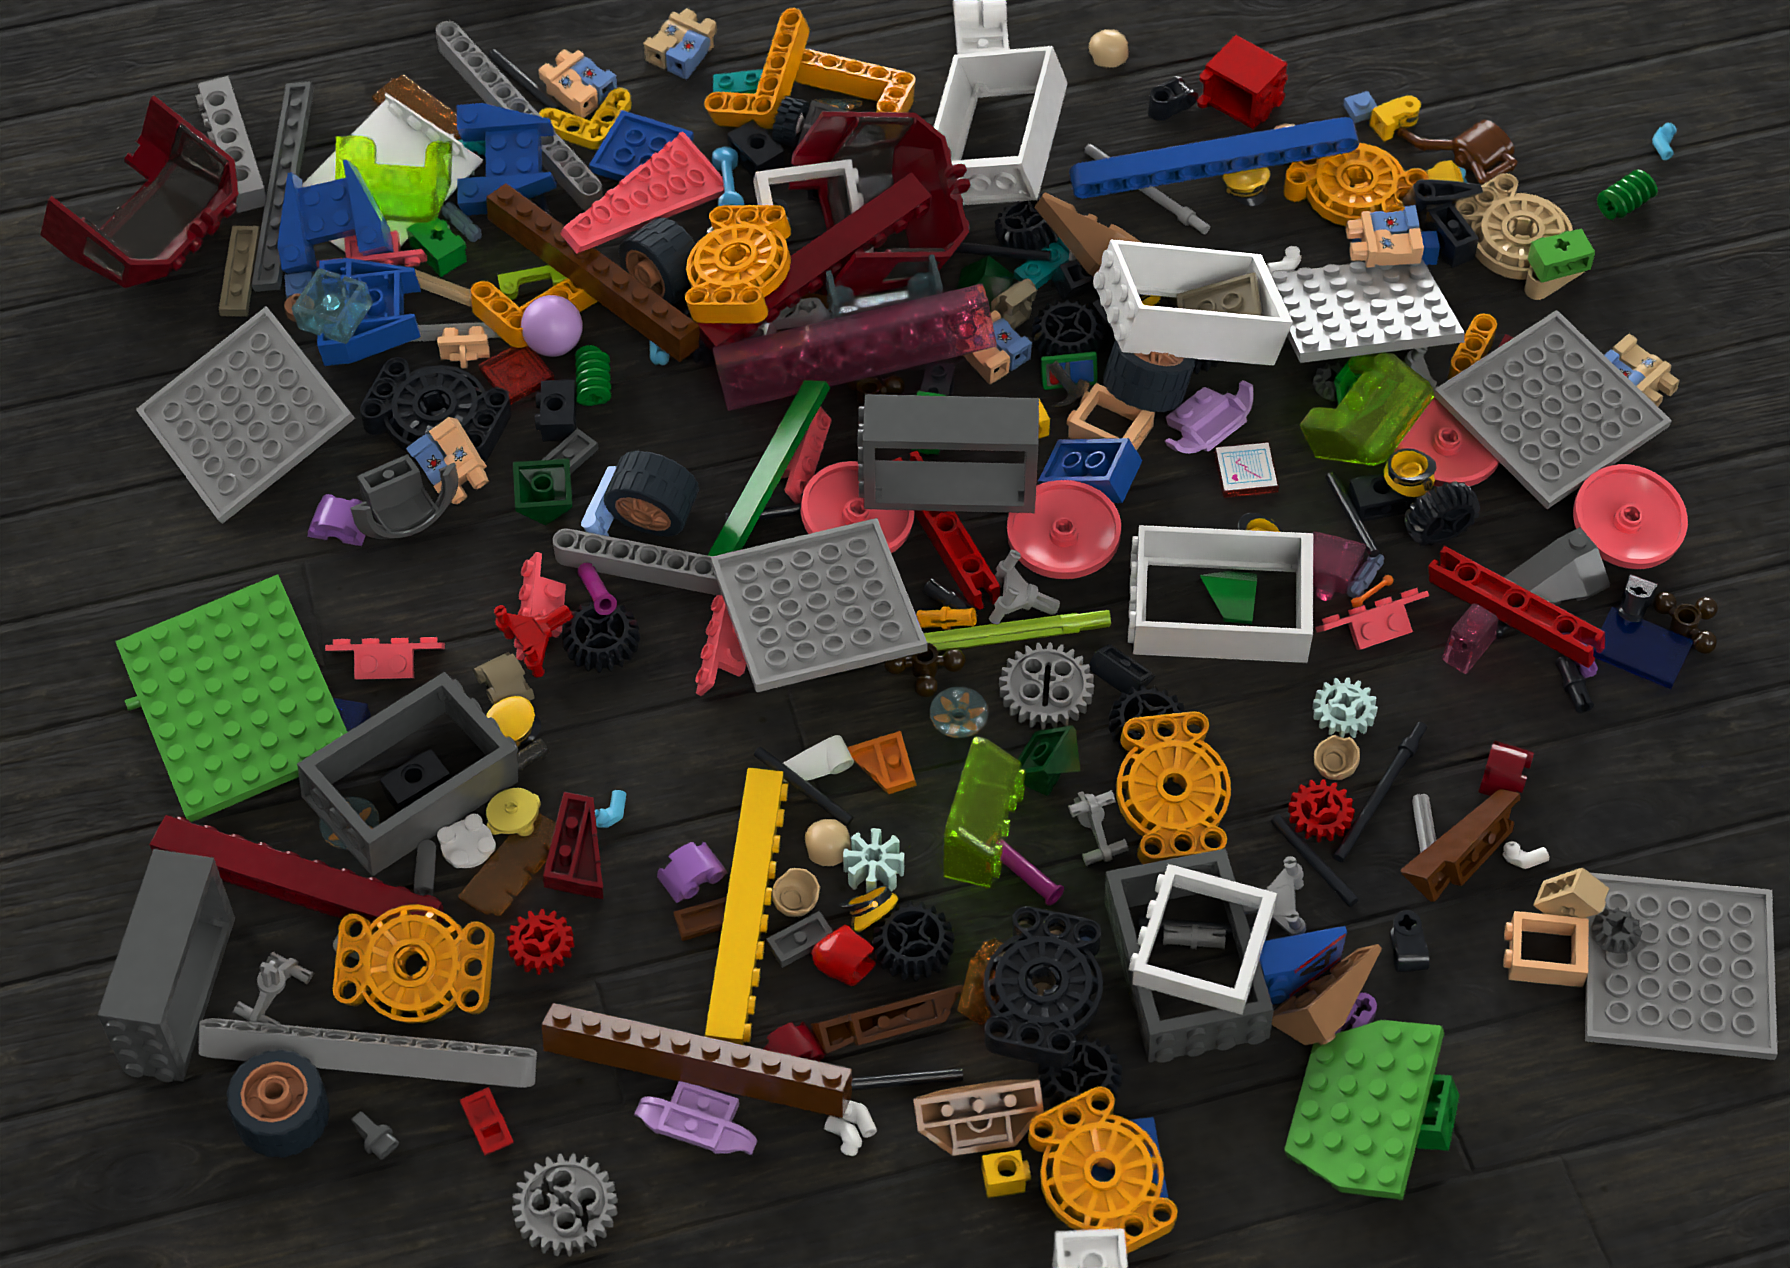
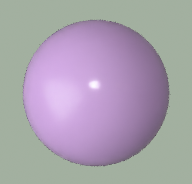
[521,295,583,357]

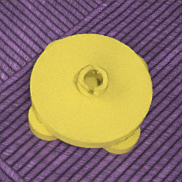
[486,788,541,836]

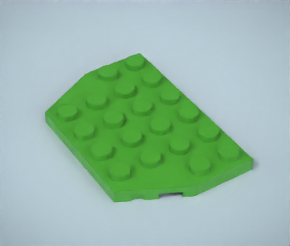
[1284,1020,1445,1200]

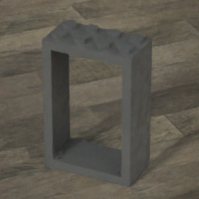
[857,394,1039,513]
[297,672,519,877]
[1104,848,1274,1063]
[98,849,235,1082]

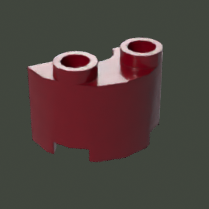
[1479,740,1535,796]
[763,1022,826,1062]

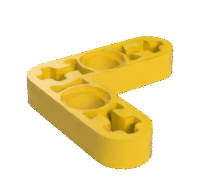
[538,88,632,150]

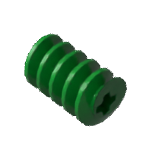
[1597,169,1658,220]
[575,345,611,406]

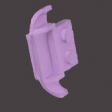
[1165,381,1254,454]
[634,1081,757,1155]

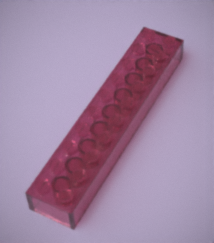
[713,283,997,411]

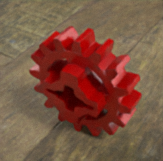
[1288,779,1355,842]
[507,909,574,975]

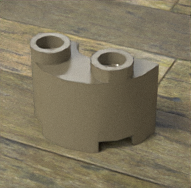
[991,278,1037,330]
[473,652,535,705]

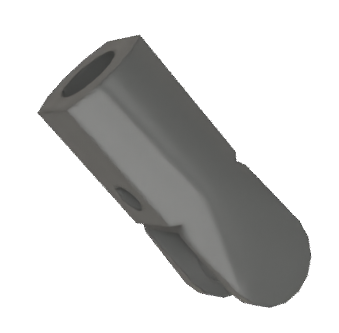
[414,839,436,896]

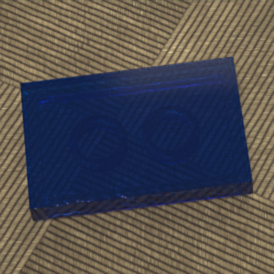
[1593,607,1693,689]

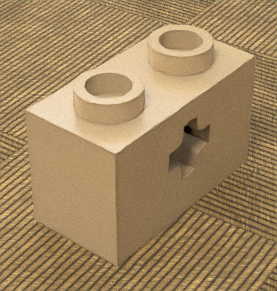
[1534,867,1609,918]

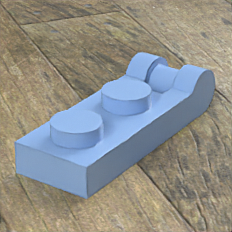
[581,466,617,536]

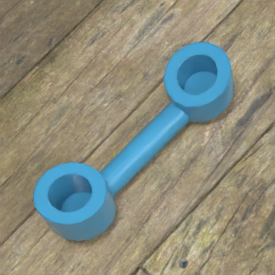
[712,147,744,206]

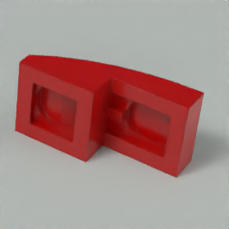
[460,1087,514,1156]

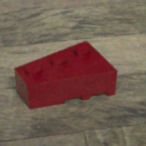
[543,792,603,899]

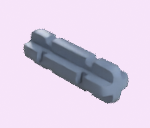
[441,202,482,242]
[1347,554,1384,598]

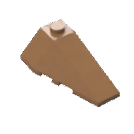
[1035,192,1142,277]
[1272,944,1382,1045]

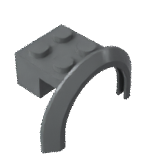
[350,454,458,539]

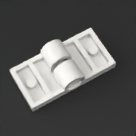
[953,0,1009,54]

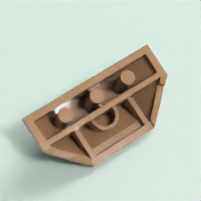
[913,1079,1044,1156]

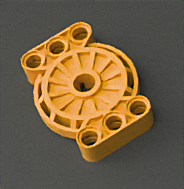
[1283,143,1429,226]
[685,205,791,323]
[1116,711,1231,864]
[333,905,495,1024]
[1028,1087,1177,1254]

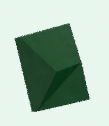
[953,255,1015,316]
[513,459,572,526]
[1007,725,1080,796]

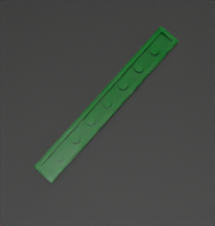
[707,380,830,557]

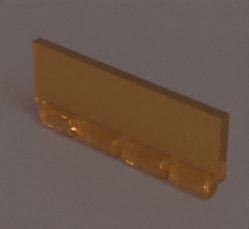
[372,75,461,140]
[458,813,556,916]

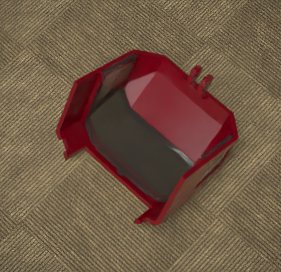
[40,95,239,288]
[789,112,971,296]

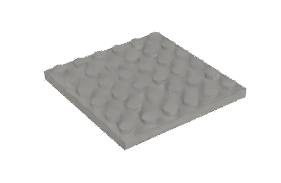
[1271,259,1465,363]
[136,306,355,524]
[1433,310,1672,509]
[711,518,928,693]
[1585,873,1778,1060]

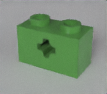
[1528,228,1595,283]

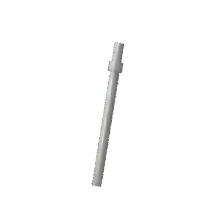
[1084,144,1210,234]

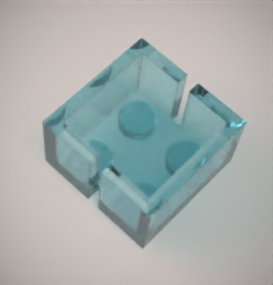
[291,268,373,344]

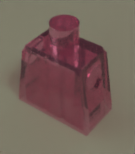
[1313,531,1367,601]
[1442,604,1498,674]

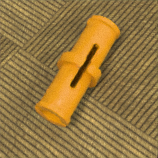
[916,606,977,630]

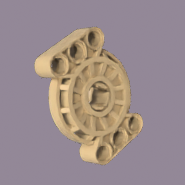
[1455,173,1592,300]

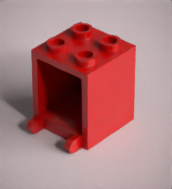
[1197,35,1288,129]

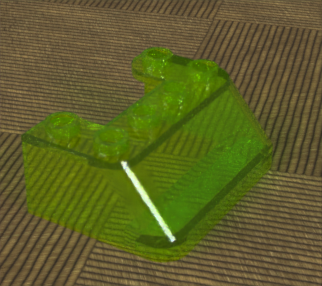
[335,135,453,223]
[1299,352,1435,465]
[944,736,1026,888]

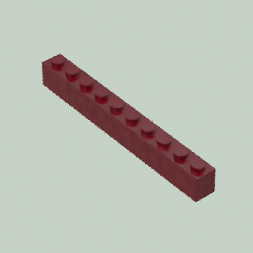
[696,172,932,357]
[149,815,444,930]

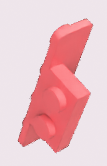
[316,231,427,269]
[781,406,831,504]
[514,552,566,661]
[1315,588,1429,650]
[695,594,746,696]
[325,637,445,680]

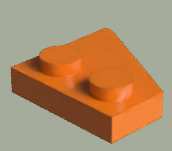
[847,731,917,794]

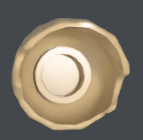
[1089,29,1128,68]
[1314,735,1360,780]
[805,819,851,866]
[772,868,820,917]

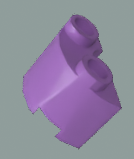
[307,494,366,546]
[657,842,727,903]

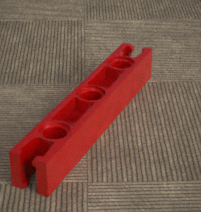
[892,451,1000,610]
[1428,546,1605,668]

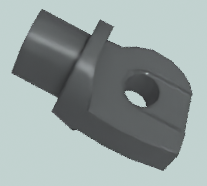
[351,1111,399,1159]

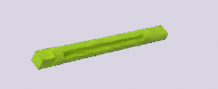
[923,610,1111,651]

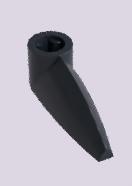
[1403,180,1483,214]

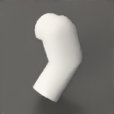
[1503,841,1549,869]

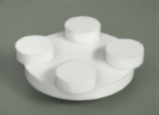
[437,814,496,868]

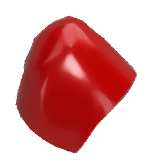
[811,924,876,986]

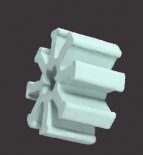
[843,828,904,893]

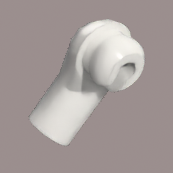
[1267,246,1301,274]
[839,1101,877,1138]
[824,1115,862,1156]

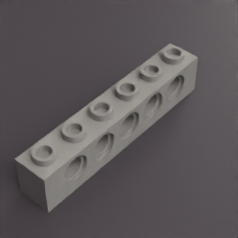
[196,76,266,213]

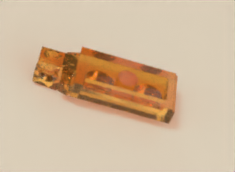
[958,938,1003,1025]

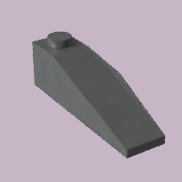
[1504,527,1610,607]

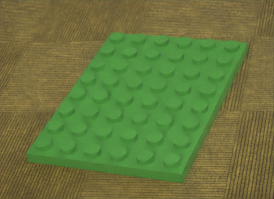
[115,574,347,822]

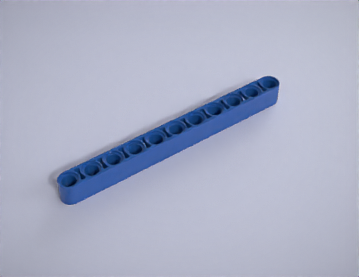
[1069,117,1359,198]

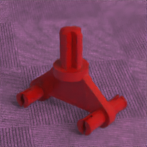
[494,605,573,678]

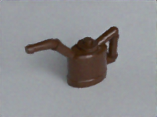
[1397,119,1518,186]

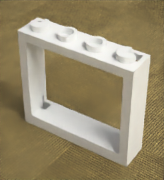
[754,159,874,252]
[1129,864,1277,1015]

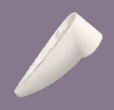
[783,735,854,782]

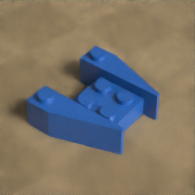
[457,103,557,215]
[277,159,394,274]
[317,258,421,366]

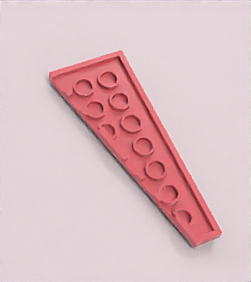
[560,132,725,254]

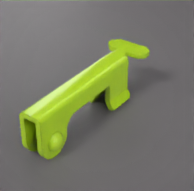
[497,265,566,300]

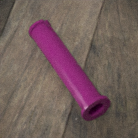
[577,562,617,615]
[984,833,1064,906]

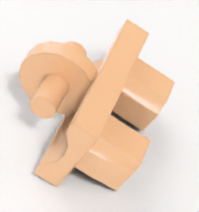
[437,326,490,369]

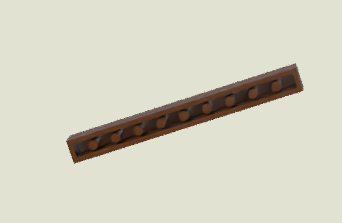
[486,183,699,362]
[542,1003,852,1118]

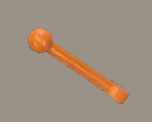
[1351,575,1394,607]

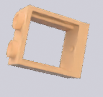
[1066,383,1155,451]
[1504,911,1589,987]

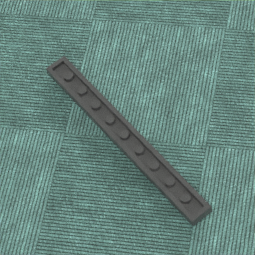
[251,82,314,292]

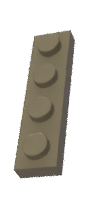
[219,226,260,316]

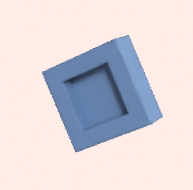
[1343,91,1377,123]
[285,271,315,299]

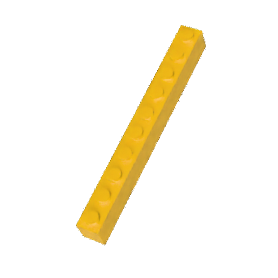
[705,768,789,1045]

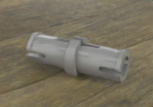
[1163,924,1226,949]

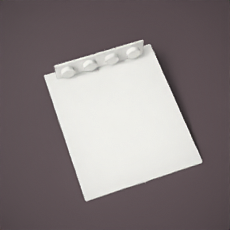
[303,93,483,252]

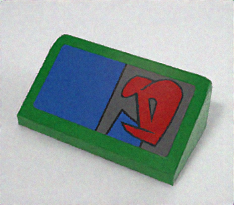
[1041,352,1098,390]

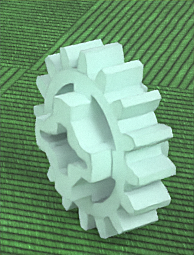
[1312,677,1378,738]

